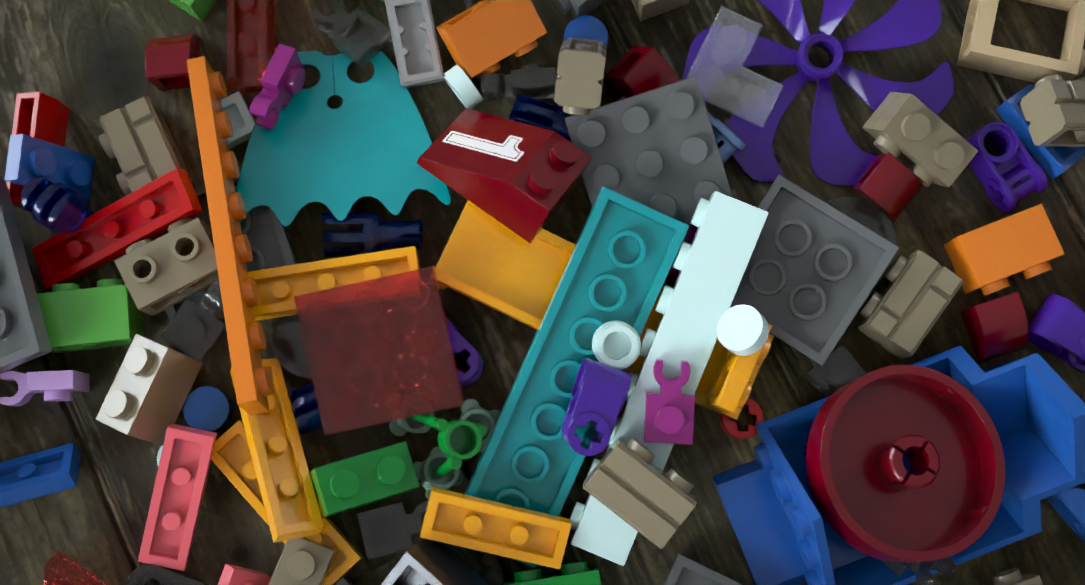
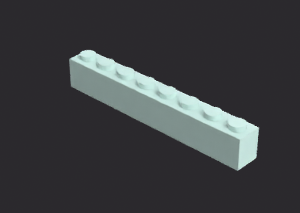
[569,191,769,566]

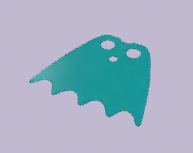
[236,45,451,227]

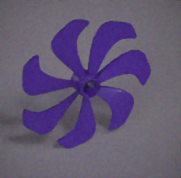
[682,0,954,186]

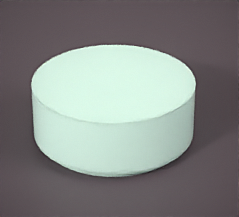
[444,64,483,109]
[717,304,769,356]
[592,320,641,369]

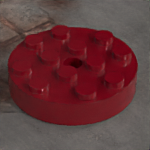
[806,365,1005,563]

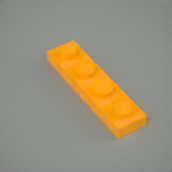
[248,246,423,321]
[230,358,324,543]
[211,420,364,585]

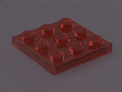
[294,266,465,435]

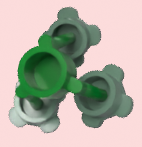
[389,388,501,500]

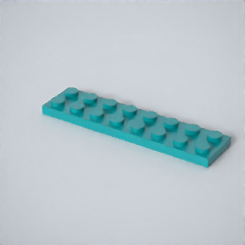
[464,187,689,568]

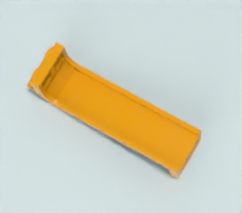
[428,200,774,420]

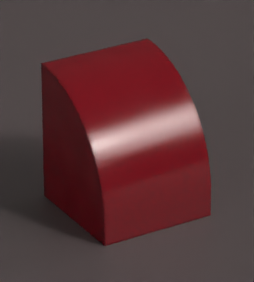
[145,34,201,91]
[605,46,681,98]
[851,152,922,223]
[960,292,1028,363]

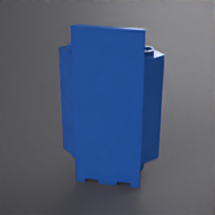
[712,345,1085,585]

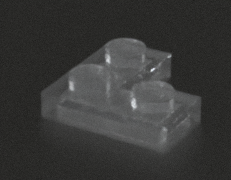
[686,6,783,128]

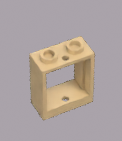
[957,0,1085,83]

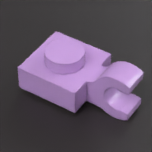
[0,370,90,407]

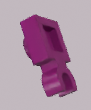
[249,43,305,130]
[643,359,695,445]

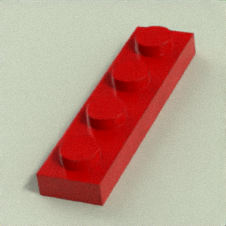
[31,168,203,289]

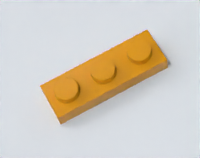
[420,487,572,570]

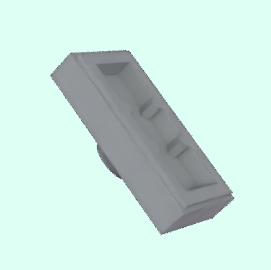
[385,0,445,88]

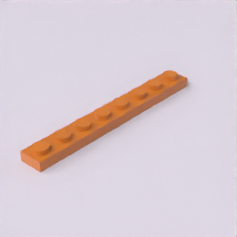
[187,56,274,415]

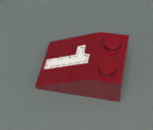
[416,108,592,243]

